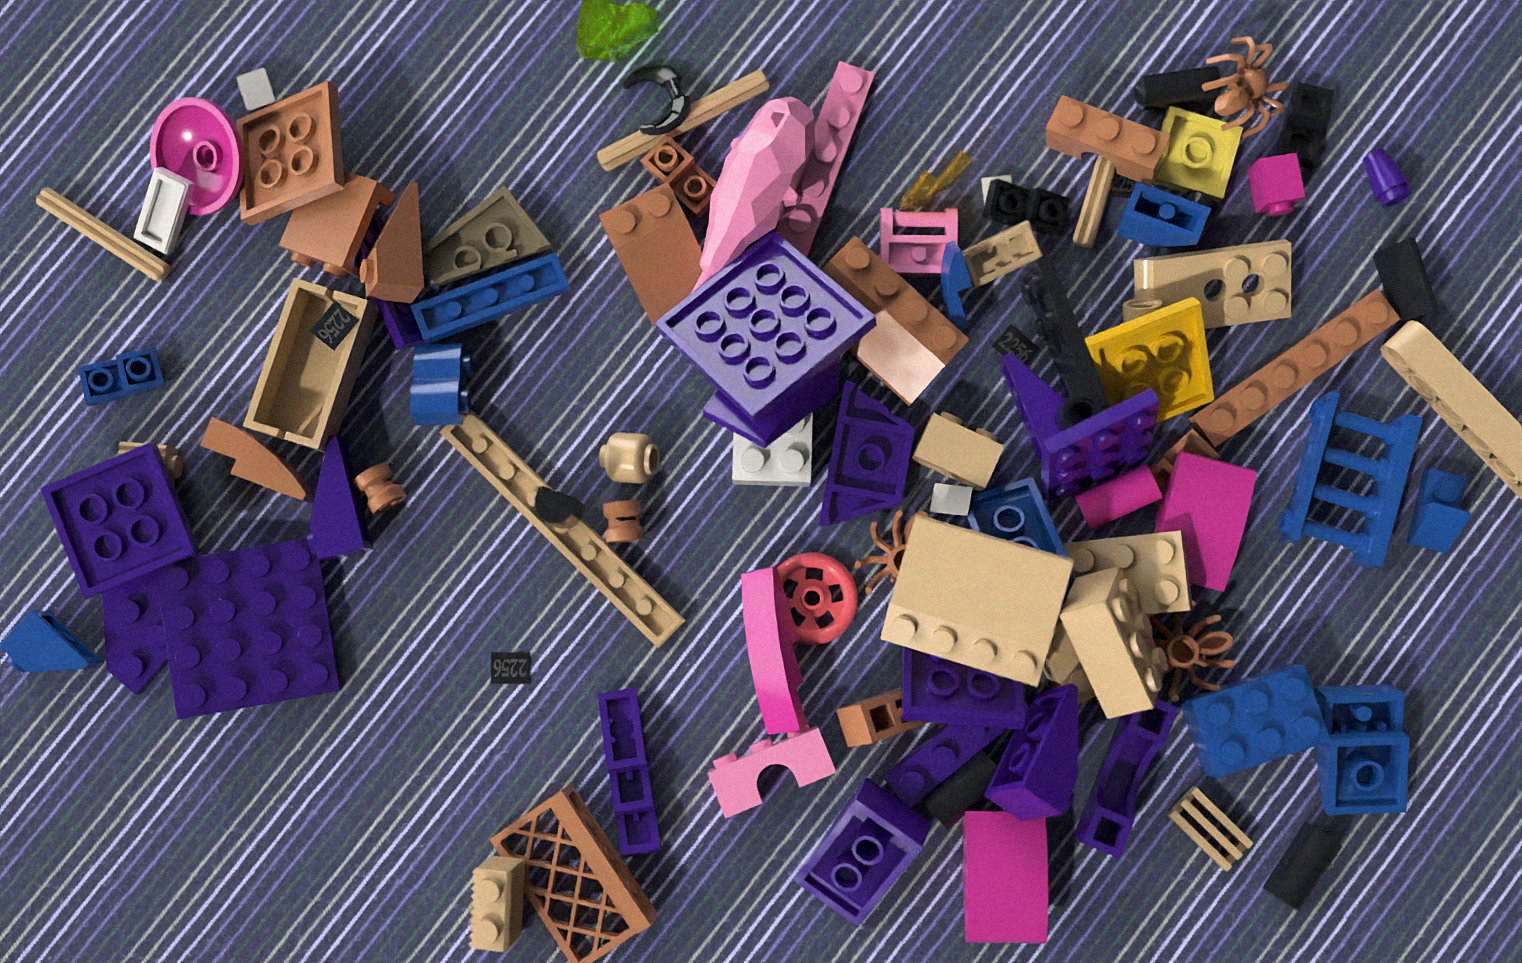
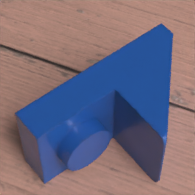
[1406,468,1471,553]

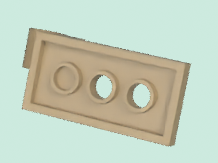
[1123,239,1291,329]

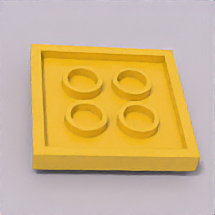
[1084,296,1215,423]

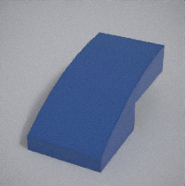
[940,240,972,330]

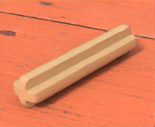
[1073,155,1116,248]

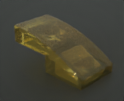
[898,150,973,212]

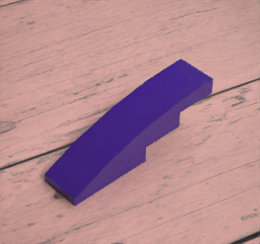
[598,687,662,858]

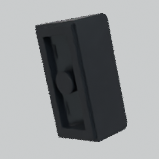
[1373,237,1438,324]

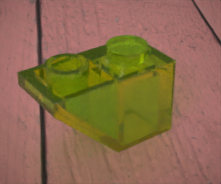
[576,0,660,62]

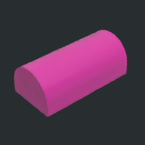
[1074,463,1163,530]

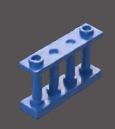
[1278,391,1423,569]

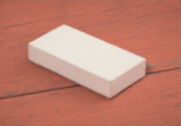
[133,167,196,254]

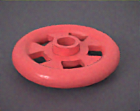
[777,552,858,645]

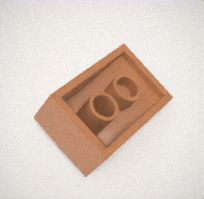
[598,182,703,327]

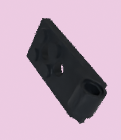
[1021,257,1109,432]

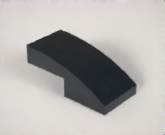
[1276,81,1334,169]

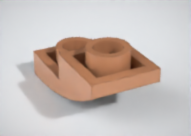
[640,134,717,219]

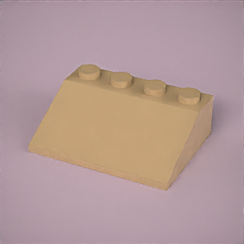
[880,514,1074,687]

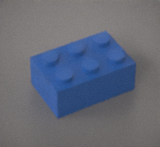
[1179,664,1331,778]

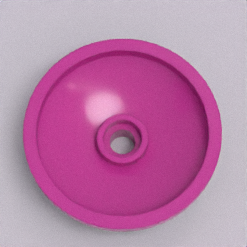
[150,97,245,215]

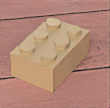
[1059,566,1168,719]

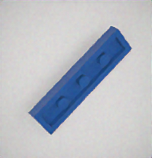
[410,252,571,344]

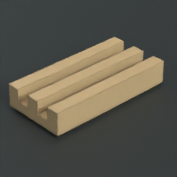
[1166,786,1254,872]

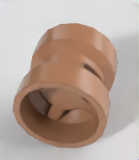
[352,462,407,516]
[603,500,644,543]

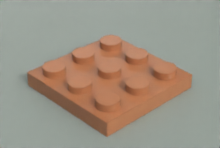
[236,81,345,226]

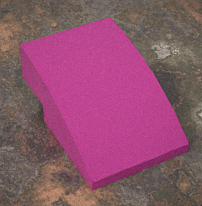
[1154,450,1257,592]
[962,811,1048,943]

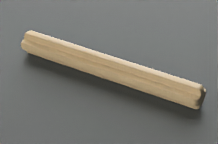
[597,70,769,172]

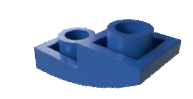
[78,347,165,407]

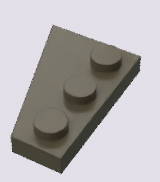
[422,185,552,287]

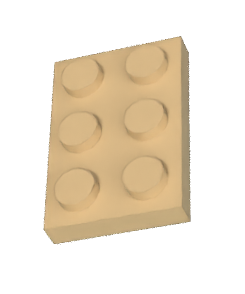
[1063,530,1193,614]

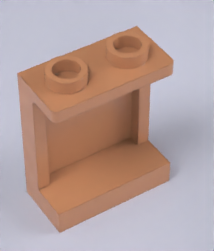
[279,170,396,280]

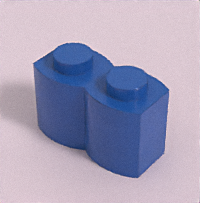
[410,343,474,426]

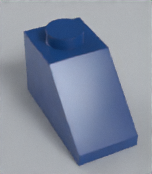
[1117,182,1211,248]
[0,610,105,673]

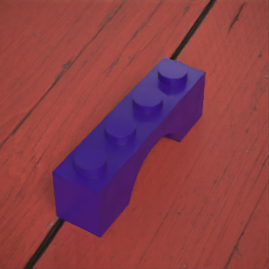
[1073,699,1179,859]

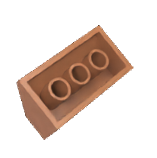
[822,236,970,406]

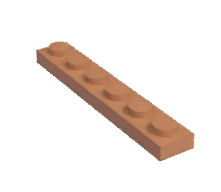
[1188,288,1400,448]

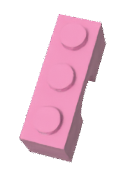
[708,723,836,818]

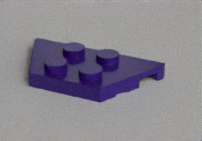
[818,380,915,527]

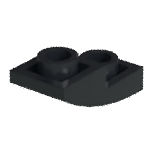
[982,178,1070,236]

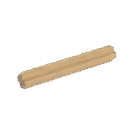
[36,187,171,282]

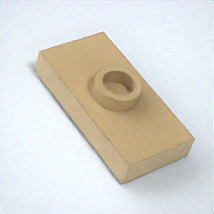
[962,220,1043,289]

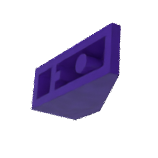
[998,353,1086,466]
[307,434,374,561]

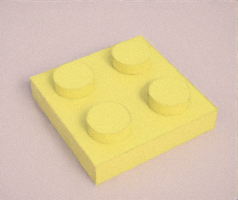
[1154,106,1243,203]

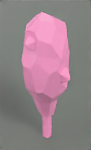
[691,97,815,293]

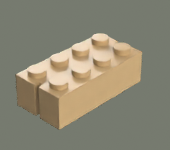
[243,278,379,453]

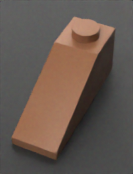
[360,181,424,303]
[836,687,929,747]

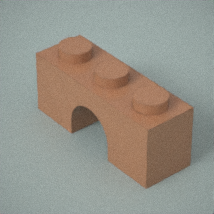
[1045,95,1170,187]

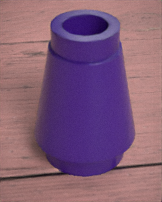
[1362,148,1413,208]

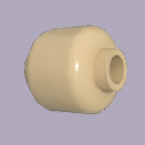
[599,432,660,484]

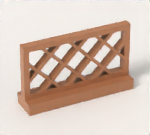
[489,783,659,963]

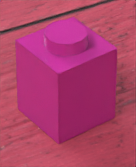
[1247,153,1305,216]

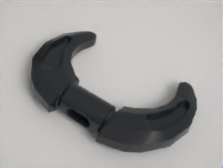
[623,63,691,135]

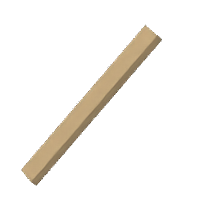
[439,409,686,648]

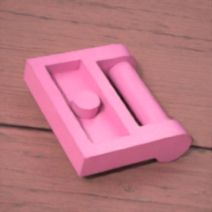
[880,208,958,276]

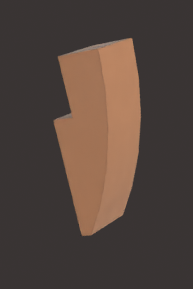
[200,417,315,504]

